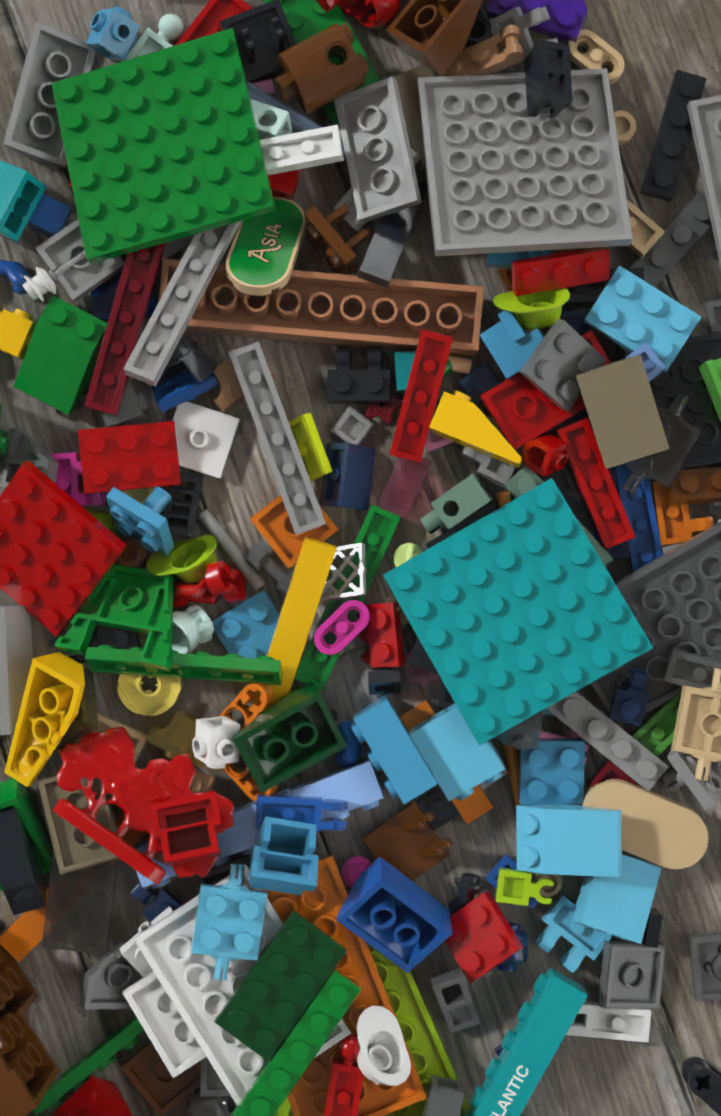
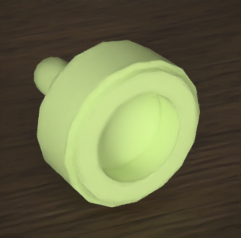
[393,543,423,567]

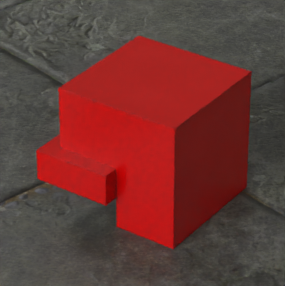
[149,791,222,866]

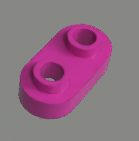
[314,600,370,655]

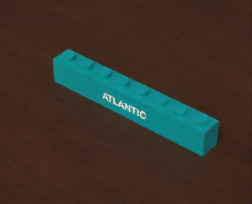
[460,967,588,1116]

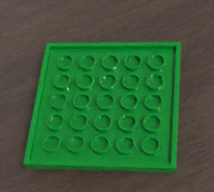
[51,28,276,264]

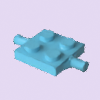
[191,864,267,981]

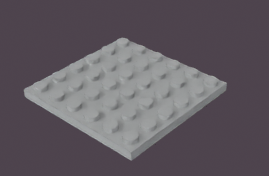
[417,68,633,256]

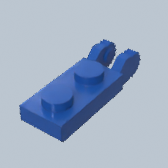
[255,794,348,832]

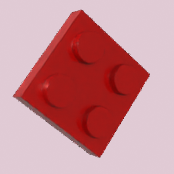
[445,891,524,983]

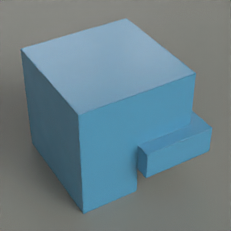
[480,310,545,379]
[248,816,319,895]

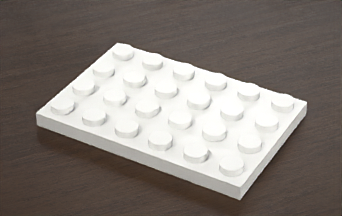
[134,864,351,1105]

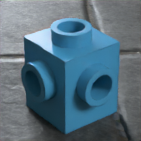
[86,6,140,61]

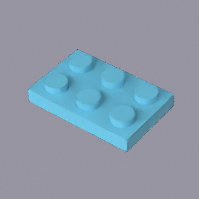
[583,265,701,373]

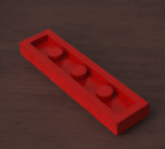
[389,328,453,463]
[556,418,635,549]

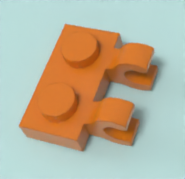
[651,481,714,545]

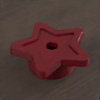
[365,391,403,424]

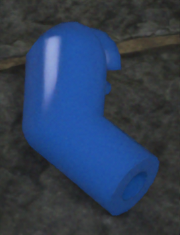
[0,260,32,295]
[335,719,362,768]

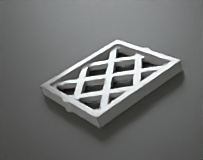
[319,543,367,602]

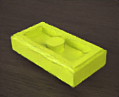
[289,412,333,482]

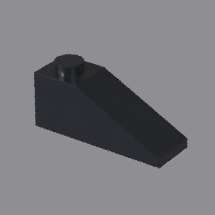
[0,808,47,915]

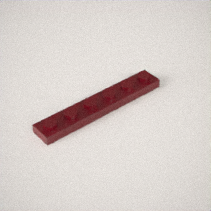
[84,242,167,417]

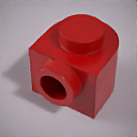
[522,434,568,477]

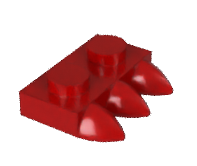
[357,602,405,668]

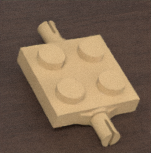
[671,668,721,781]

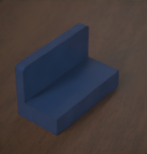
[320,443,375,511]

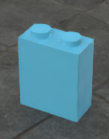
[409,703,505,801]
[571,854,661,944]

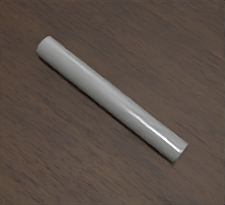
[198,509,266,591]

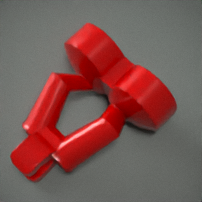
[173,561,246,608]

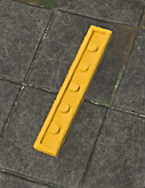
[250,537,337,708]

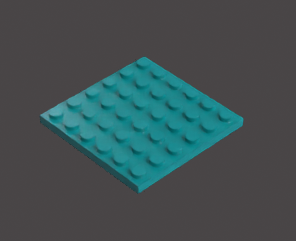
[383,478,653,746]

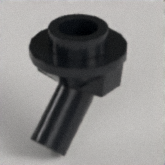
[448,873,486,914]

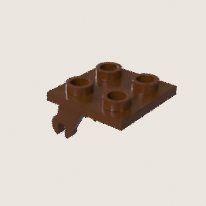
[362,801,453,881]

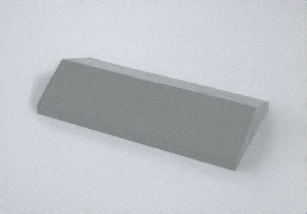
[3,21,96,168]
[0,605,33,735]

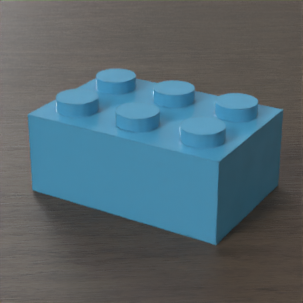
[351,694,437,804]

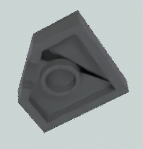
[80,941,143,1010]

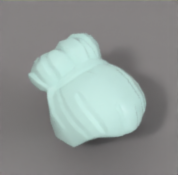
[172,604,214,654]

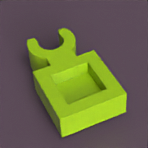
[495,867,554,906]

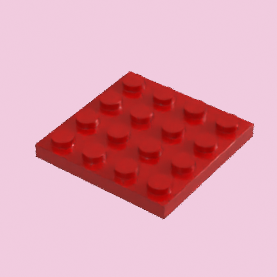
[0,460,127,637]

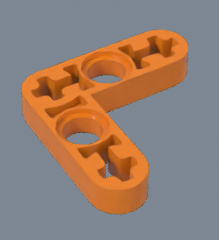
[219,683,278,802]

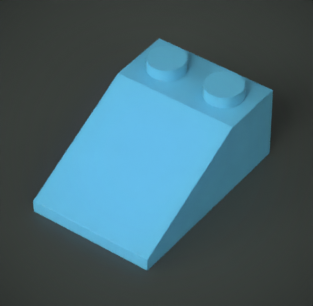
[516,804,622,877]

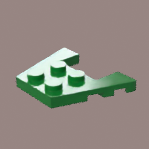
[54,564,173,671]

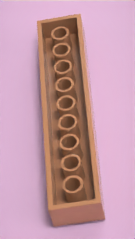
[159,259,484,357]

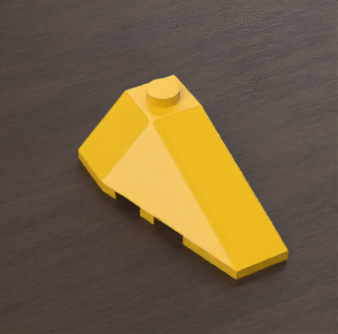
[4,652,85,787]

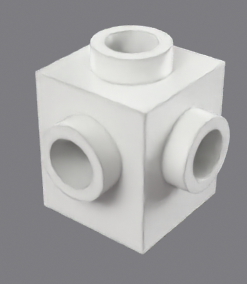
[192,716,240,769]

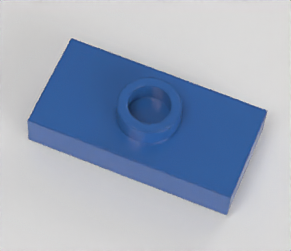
[151,370,219,412]

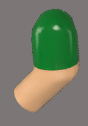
[441,355,472,384]

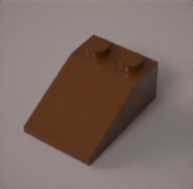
[386,0,483,76]

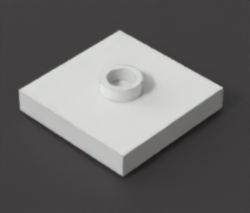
[173,401,240,479]

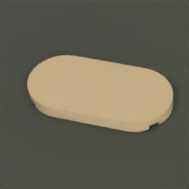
[582,779,709,869]

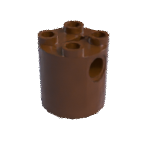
[275,23,369,114]

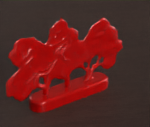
[52,727,234,885]

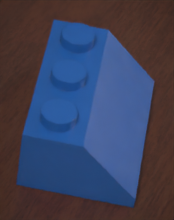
[337,857,453,973]

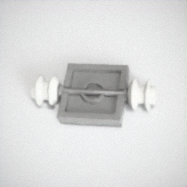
[22,219,125,303]

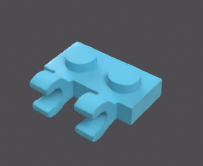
[535,893,612,973]

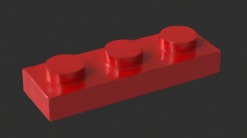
[511,247,610,296]

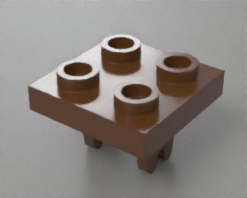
[304,204,370,275]

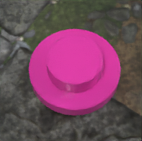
[342,856,371,888]

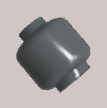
[187,1087,237,1116]

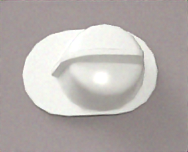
[357,1006,411,1086]

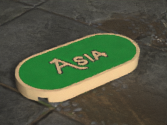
[226,197,306,296]

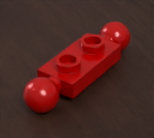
[324,1034,364,1116]

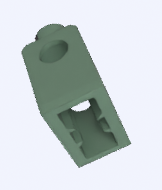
[420,473,494,534]

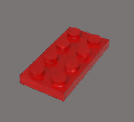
[480,330,611,450]

